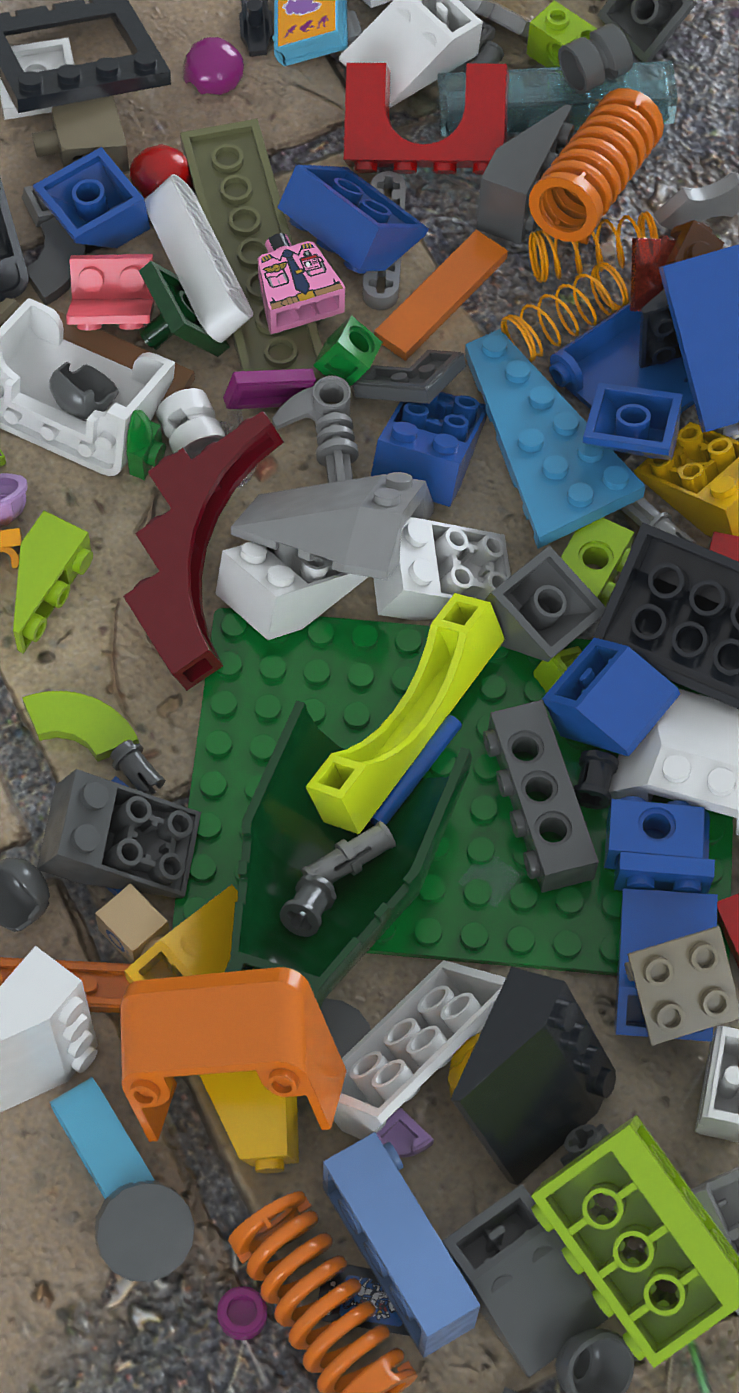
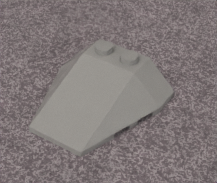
[231,472,434,580]

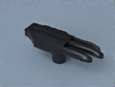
[239,0,273,56]

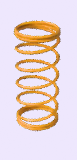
[528,211,659,283]
[500,262,629,363]

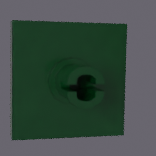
[139,261,230,357]

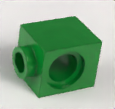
[313,315,383,387]

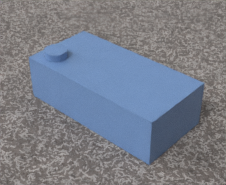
[323,1132,480,1358]

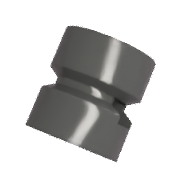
[558,23,633,94]

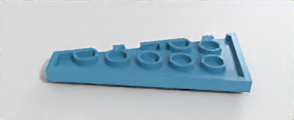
[465,329,645,549]

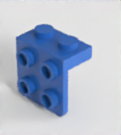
[614,810,715,894]

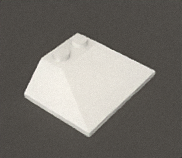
[609,689,739,835]

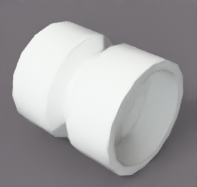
[156,388,226,459]

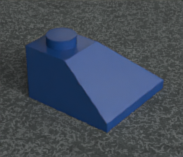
[32,147,150,249]
[583,382,683,461]

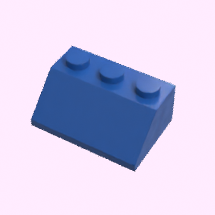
[277,165,429,274]

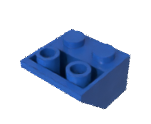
[542,637,680,757]

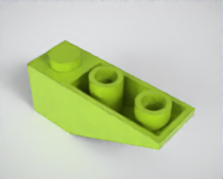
[13,510,93,654]

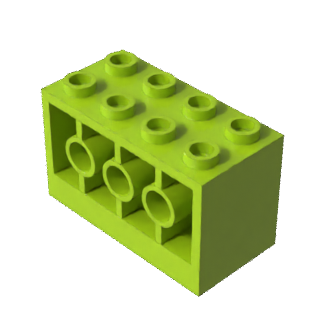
[531,1115,739,1368]

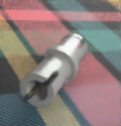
[301,821,396,884]

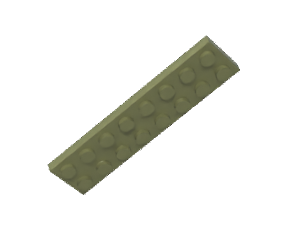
[180,119,325,385]

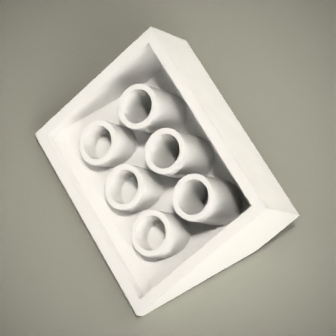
[0,946,98,1113]
[334,960,506,1139]

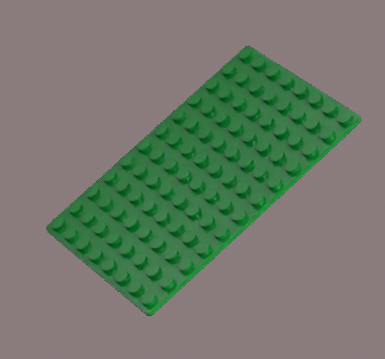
[172,608,733,976]

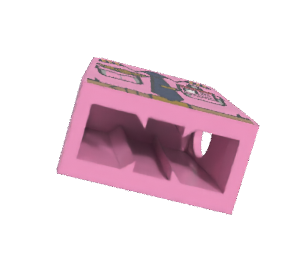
[258,233,345,335]

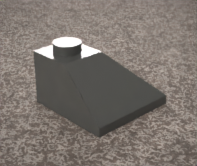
[597,0,697,65]
[484,545,606,662]

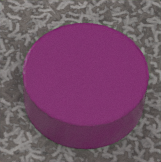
[217,1286,267,1340]

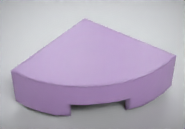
[376,1107,434,1158]

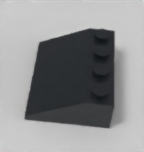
[593,522,739,709]
[451,967,616,1185]

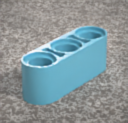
[49,1077,155,1199]

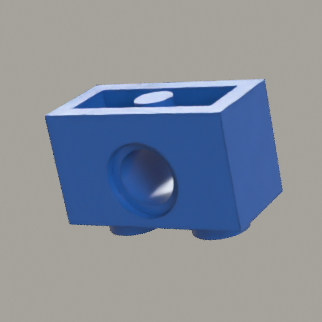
[604,796,705,869]

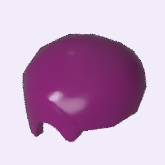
[183,37,244,95]

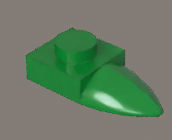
[127,409,166,480]

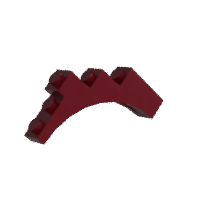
[123,411,284,691]

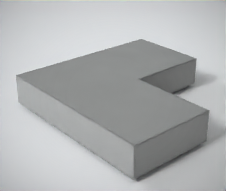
[460,0,531,38]

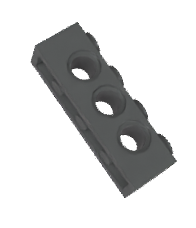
[483,700,599,893]

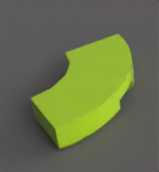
[22,691,139,762]

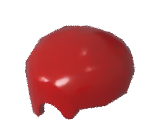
[130,144,192,199]

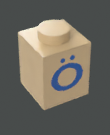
[95,883,169,964]

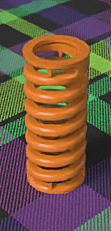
[529,88,664,242]
[228,1191,418,1393]

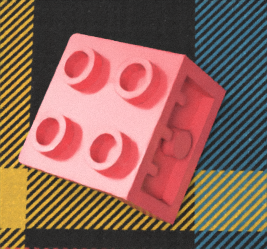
[66,254,155,330]

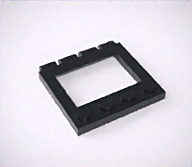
[0,0,171,113]

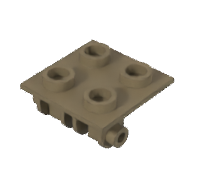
[624,926,739,1046]

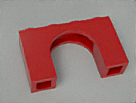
[344,63,509,175]

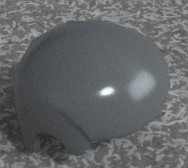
[49,362,119,420]
[0,858,50,932]

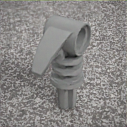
[272,376,359,483]

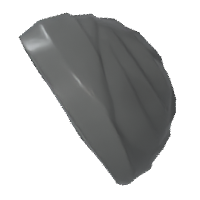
[555,1328,634,1393]

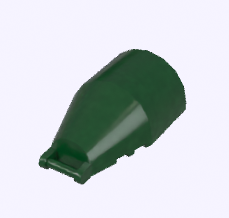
[225,700,472,1009]

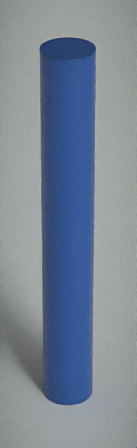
[370,715,462,826]

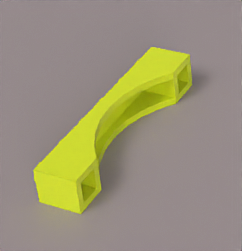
[306,593,505,834]

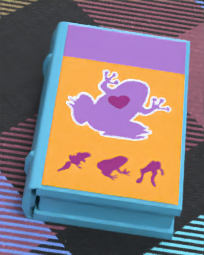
[273,0,348,66]

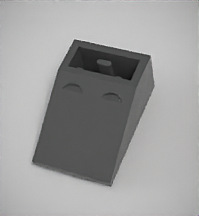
[476,104,575,245]
[37,769,201,899]
[442,1184,608,1379]

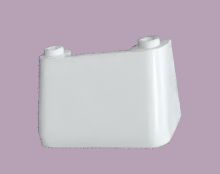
[0,298,175,476]

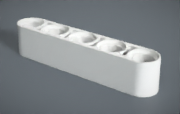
[145,174,253,343]

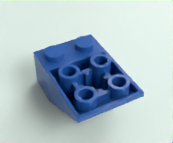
[371,392,487,507]
[614,888,718,1042]

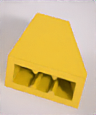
[199,1070,299,1173]

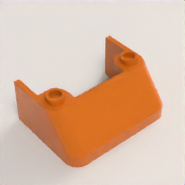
[120,967,347,1142]

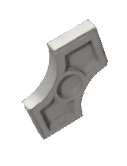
[654,172,739,230]

